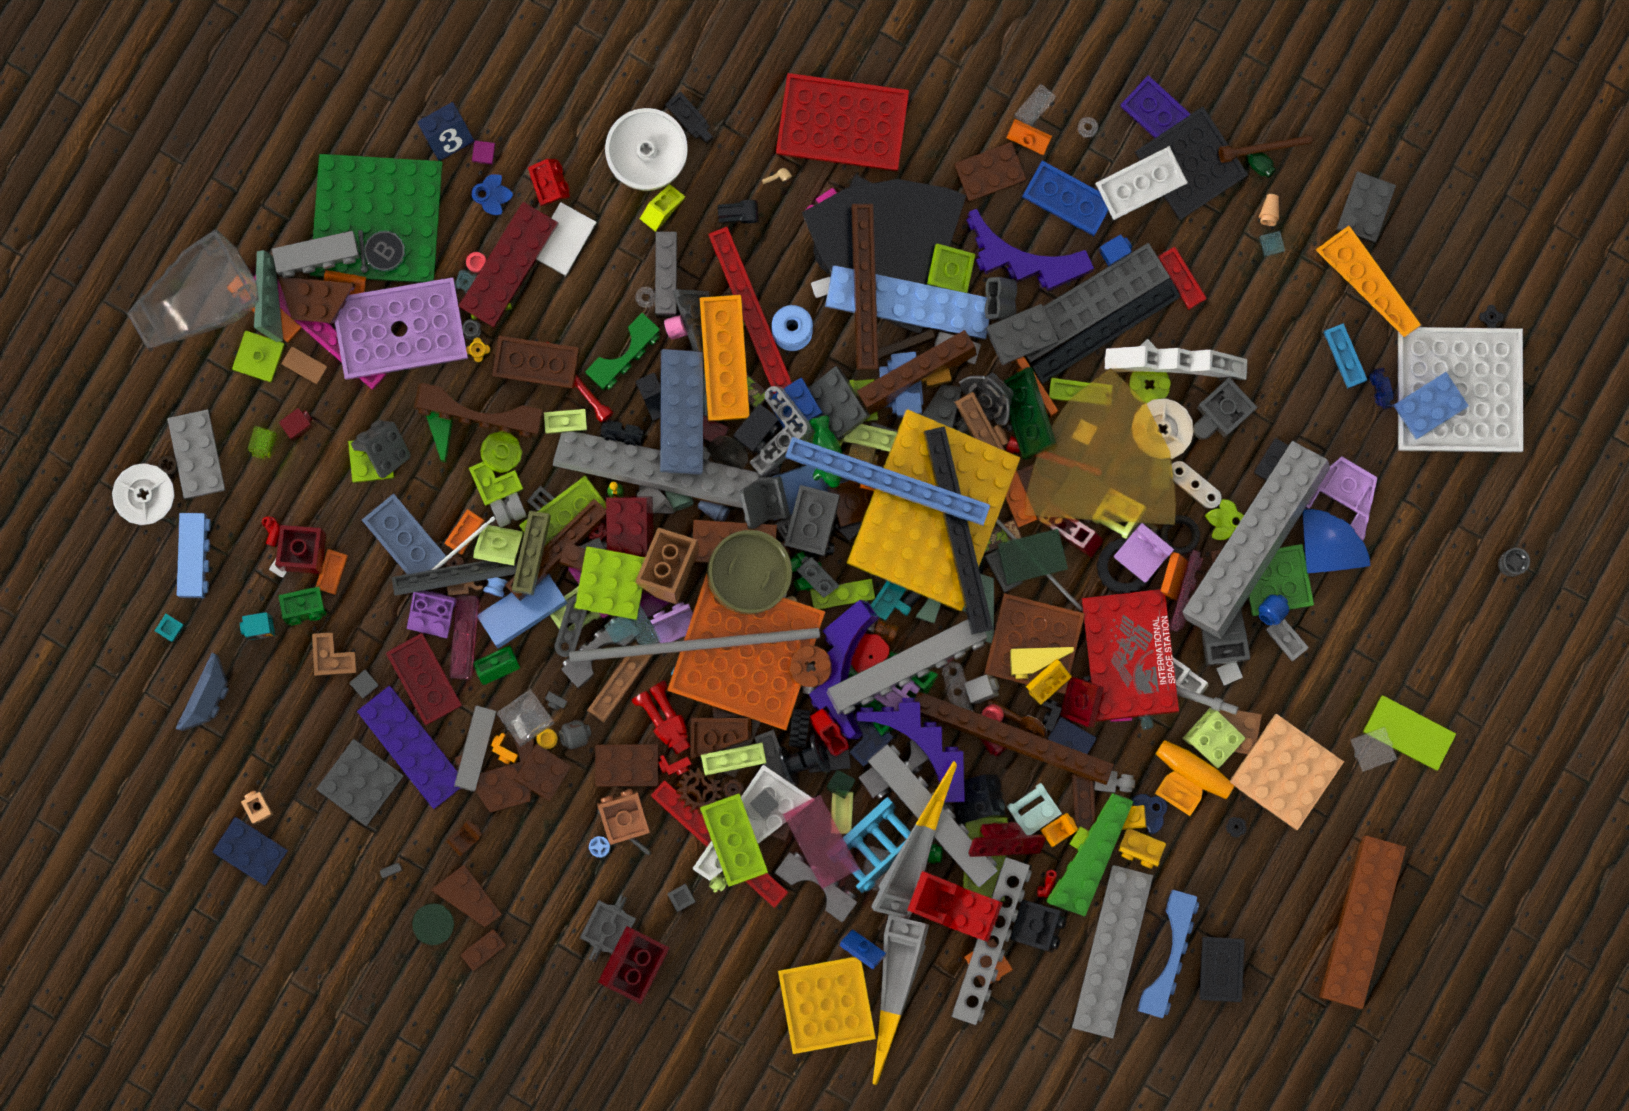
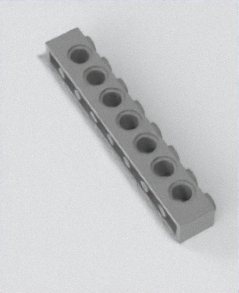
[952,857,1032,1025]

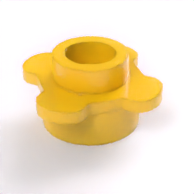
[466,338,490,362]

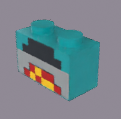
[240,612,275,640]

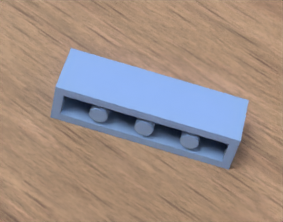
[177,513,211,598]

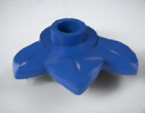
[472,174,513,215]

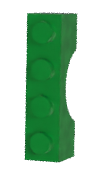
[585,313,661,391]

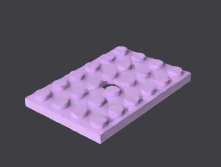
[335,278,468,380]

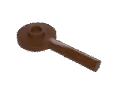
[987,699,1047,738]

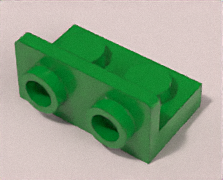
[278,587,326,625]

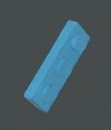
[1324,323,1367,389]

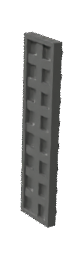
[1025,243,1170,363]

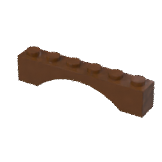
[857,330,977,415]
[414,383,542,438]

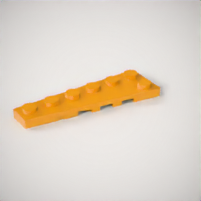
[1316,226,1422,337]

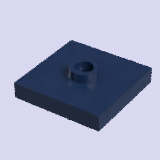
[1048,717,1096,774]

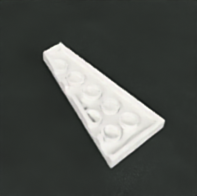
[693,765,814,881]

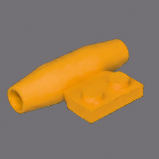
[1155,740,1234,816]

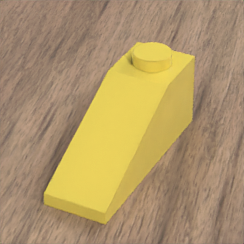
[1010,647,1074,679]

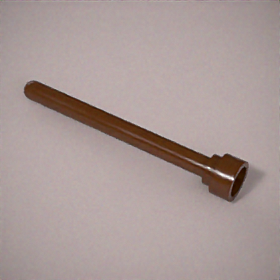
[1219,136,1313,163]

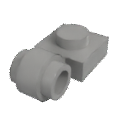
[1094,771,1135,793]

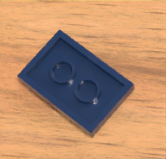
[213,817,288,886]

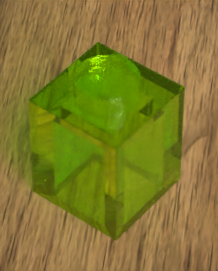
[247,426,277,459]

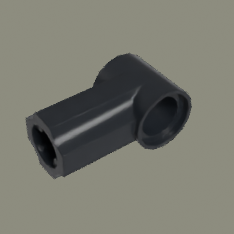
[718,200,759,224]

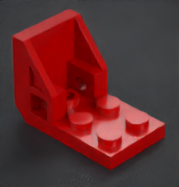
[907,871,1003,942]

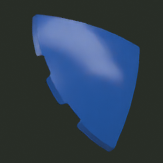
[1303,509,1371,573]

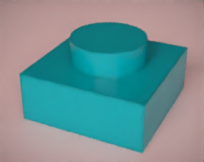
[155,614,184,642]

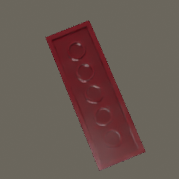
[459,202,559,328]

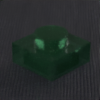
[827,770,855,799]

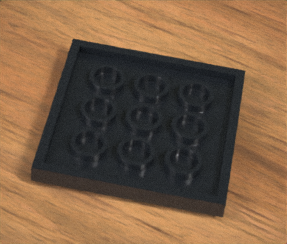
[1134,107,1248,221]

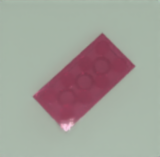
[783,795,859,889]

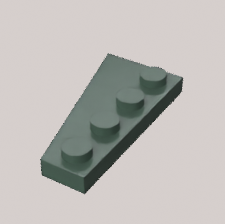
[254,250,283,342]

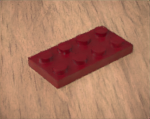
[386,633,462,726]

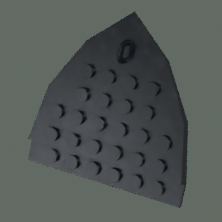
[802,179,966,334]

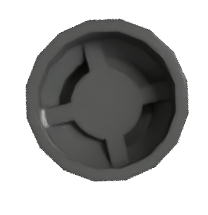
[1498,548,1530,577]

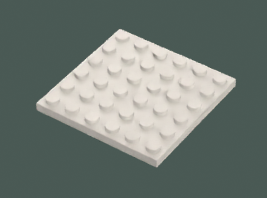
[1398,327,1523,452]

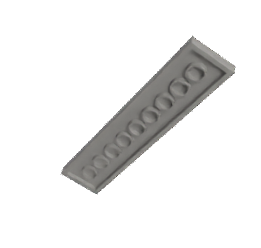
[553,431,763,508]

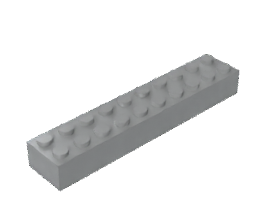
[1183,441,1330,639]

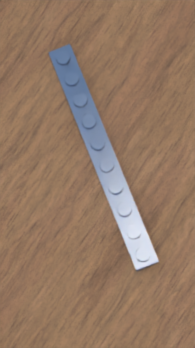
[785,437,990,526]

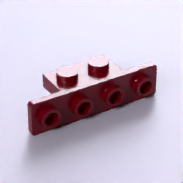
[968,822,1046,857]

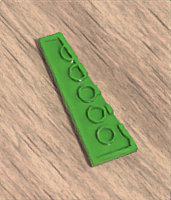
[1047,793,1133,916]

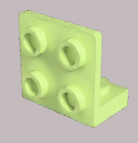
[1182,708,1245,768]

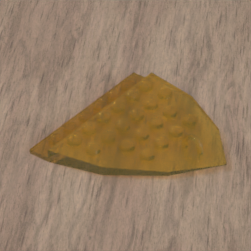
[1025,368,1176,525]

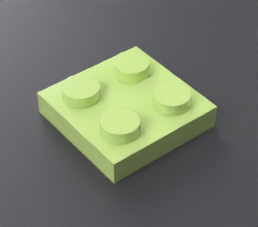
[473,525,523,566]

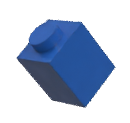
[1098,234,1132,267]

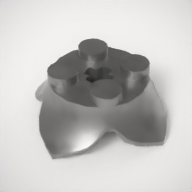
[959,373,1014,425]

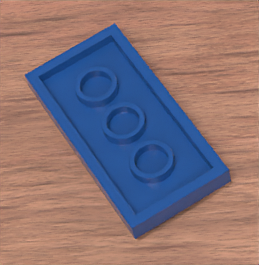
[1022,161,1108,236]

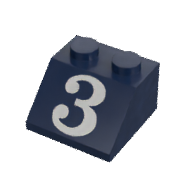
[417,102,474,161]

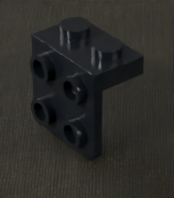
[953,774,1005,824]

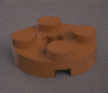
[790,646,832,687]

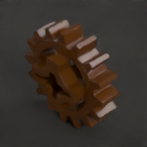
[676,768,722,814]

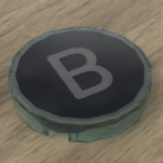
[364,231,405,272]

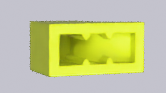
[640,184,685,232]

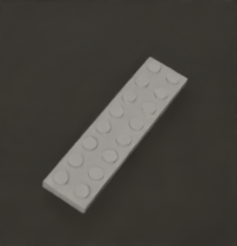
[1072,865,1153,1038]

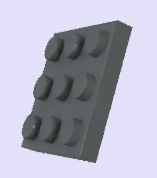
[316,739,404,826]

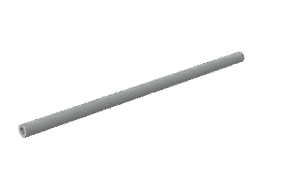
[569,628,820,662]

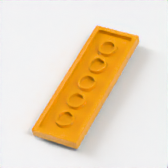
[700,295,749,421]

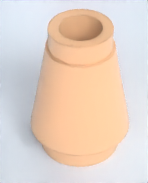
[1259,194,1279,226]

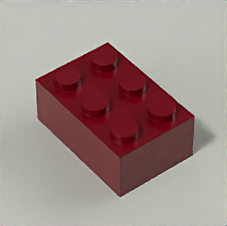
[606,496,653,557]
[598,926,669,1004]

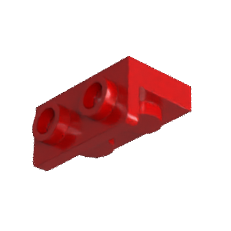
[528,158,570,206]

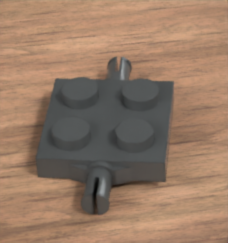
[580,895,636,962]

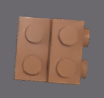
[597,789,650,845]

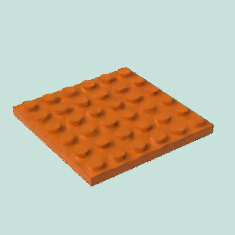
[667,572,825,730]

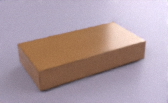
[281,346,328,385]

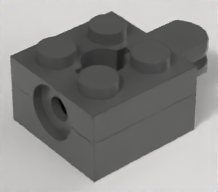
[1193,377,1257,440]

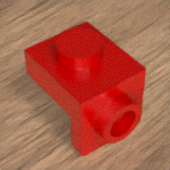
[658,755,691,776]

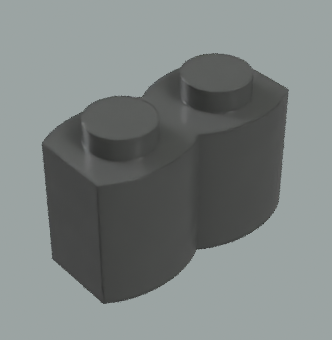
[985,277,1017,321]

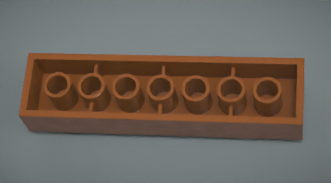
[1319,835,1406,1009]

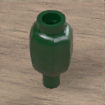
[1245,152,1276,178]

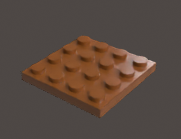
[984,593,1085,695]

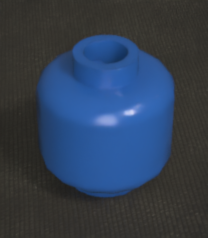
[1258,594,1290,626]

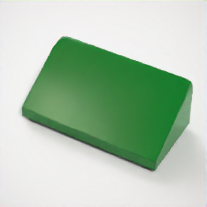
[472,645,520,685]

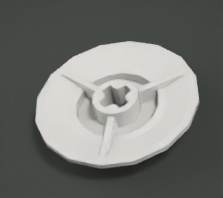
[1132,399,1194,460]
[112,464,174,525]

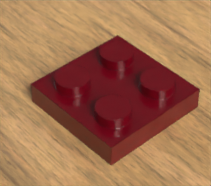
[1060,676,1104,728]

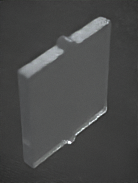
[1350,727,1397,772]

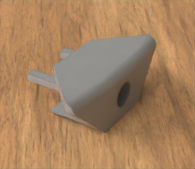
[636,485,675,514]

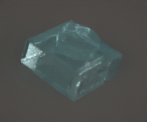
[1259,231,1285,257]

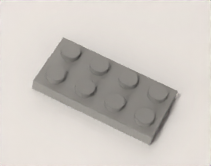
[167,410,226,499]

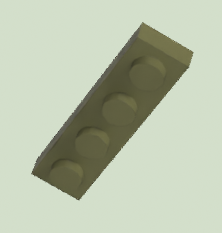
[512,511,551,595]

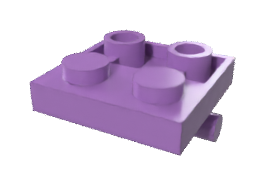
[407,590,457,638]

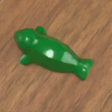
[810,416,842,488]

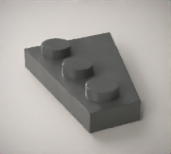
[673,289,709,353]
[922,384,963,429]

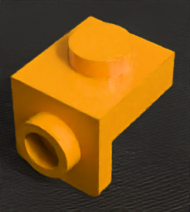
[491,733,519,765]
[1041,813,1078,847]

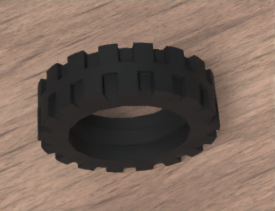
[1097,538,1150,594]

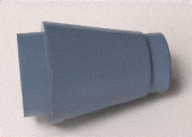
[698,499,730,522]

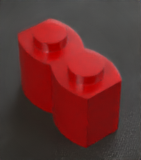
[810,709,848,756]

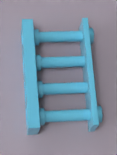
[826,797,911,893]

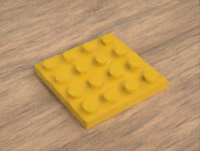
[778,957,876,1054]

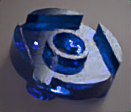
[1370,367,1394,409]

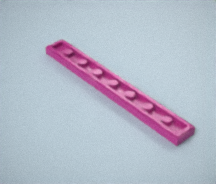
[250,275,386,390]

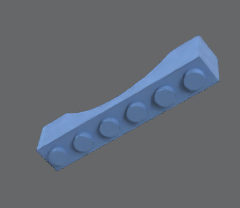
[1137,890,1199,1018]

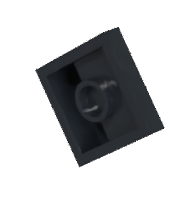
[1010,899,1067,953]

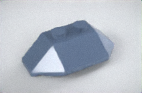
[176,653,229,731]

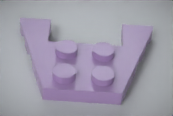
[1305,457,1377,541]

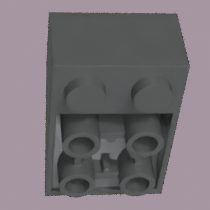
[1201,609,1250,666]

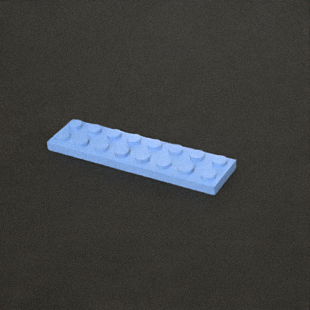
[825,266,989,340]

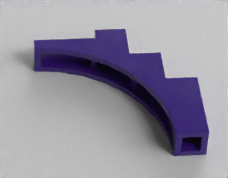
[966,209,1094,292]
[809,600,879,740]
[856,697,965,802]

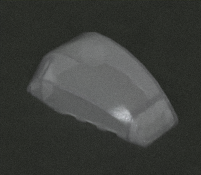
[127,229,259,349]

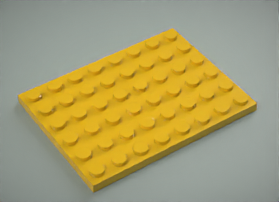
[847,409,1020,611]

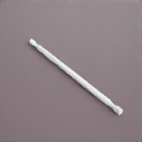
[431,516,496,570]

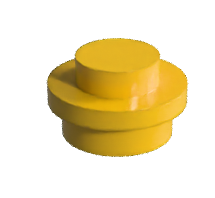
[537,729,558,750]

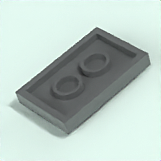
[1336,171,1396,244]
[985,304,1059,366]
[809,366,870,441]
[784,485,841,556]

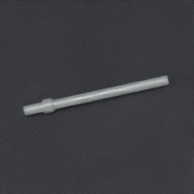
[1176,686,1239,715]

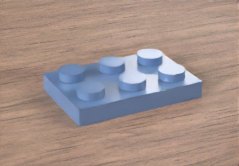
[1393,372,1469,440]

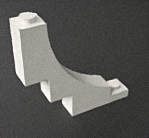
[1105,346,1247,380]

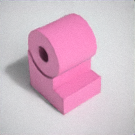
[664,315,688,340]

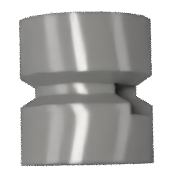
[490,492,527,528]

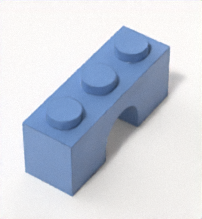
[888,352,922,418]

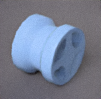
[483,577,508,597]
[589,836,610,858]

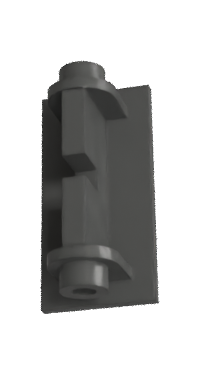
[796,556,839,598]

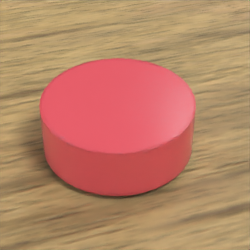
[466,252,486,273]
[982,704,1004,722]

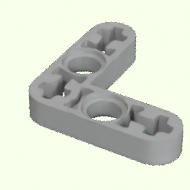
[760,386,811,463]

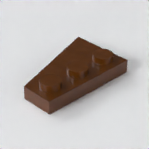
[431,865,502,927]

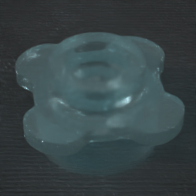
[454,270,477,293]

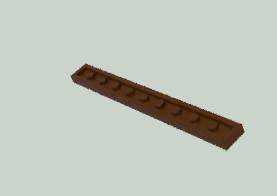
[915,691,1114,785]

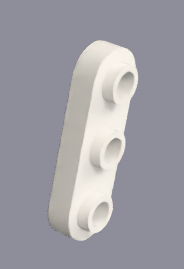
[1170,461,1221,509]

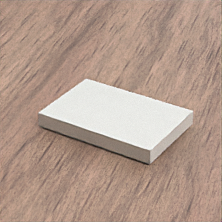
[537,202,596,276]

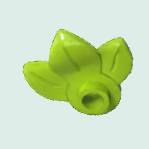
[1205,499,1244,540]

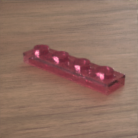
[1169,550,1203,633]
[449,595,479,680]

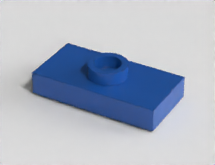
[839,929,886,969]

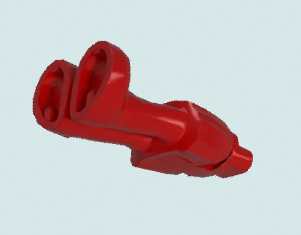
[631,680,690,755]

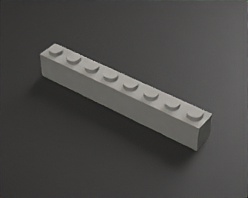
[827,619,987,715]
[867,744,998,887]

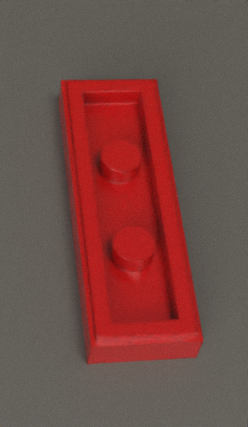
[1158,247,1207,310]

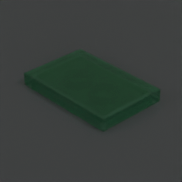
[998,528,1068,584]

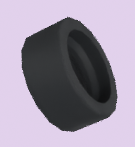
[1160,515,1200,555]

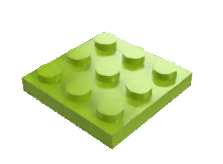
[575,546,645,620]

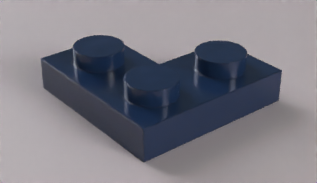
[849,716,894,767]

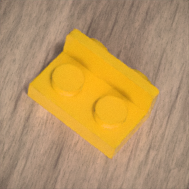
[1026,659,1071,705]
[1118,829,1166,869]

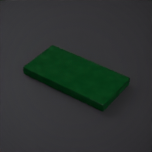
[1003,367,1056,460]

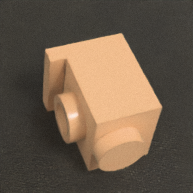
[241,791,274,824]

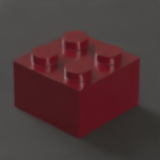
[275,525,327,574]

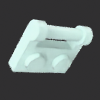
[1006,783,1062,835]

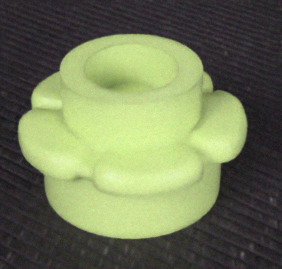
[709,873,727,893]

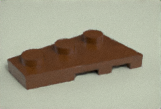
[690,718,751,760]

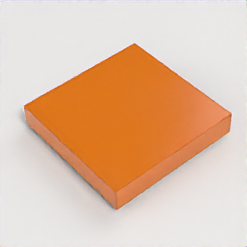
[1161,552,1188,601]

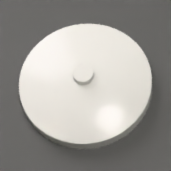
[605,108,688,191]

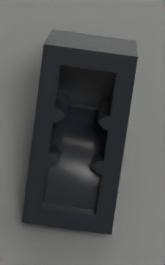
[635,373,661,422]

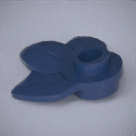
[1132,794,1168,835]

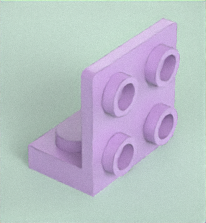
[1114,523,1174,582]
[651,602,693,643]

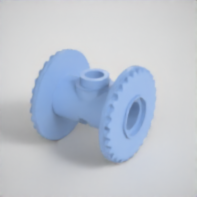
[772,305,813,351]

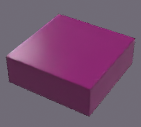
[472,141,495,165]

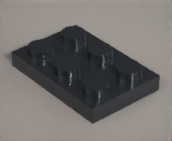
[1199,937,1245,1002]

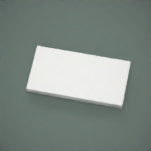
[1095,146,1187,220]

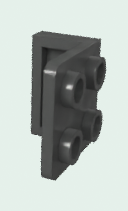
[350,420,410,478]
[740,476,790,529]

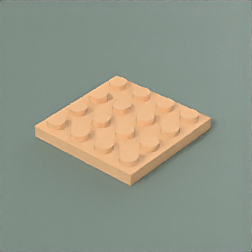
[1230,714,1344,830]

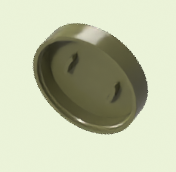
[707,530,792,615]

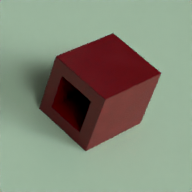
[278,408,313,441]

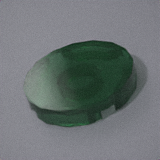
[412,903,454,945]

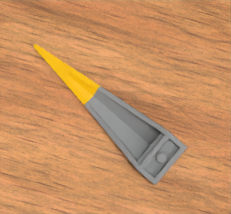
[871,761,957,919]
[873,915,929,1085]

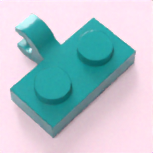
[871,581,912,622]

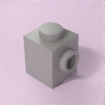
[964,674,999,704]

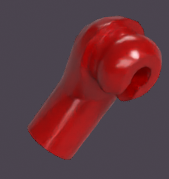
[262,516,280,547]
[1037,870,1057,898]

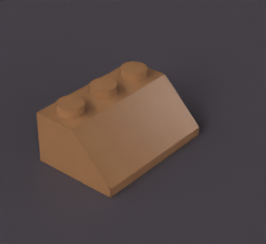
[635,528,699,604]

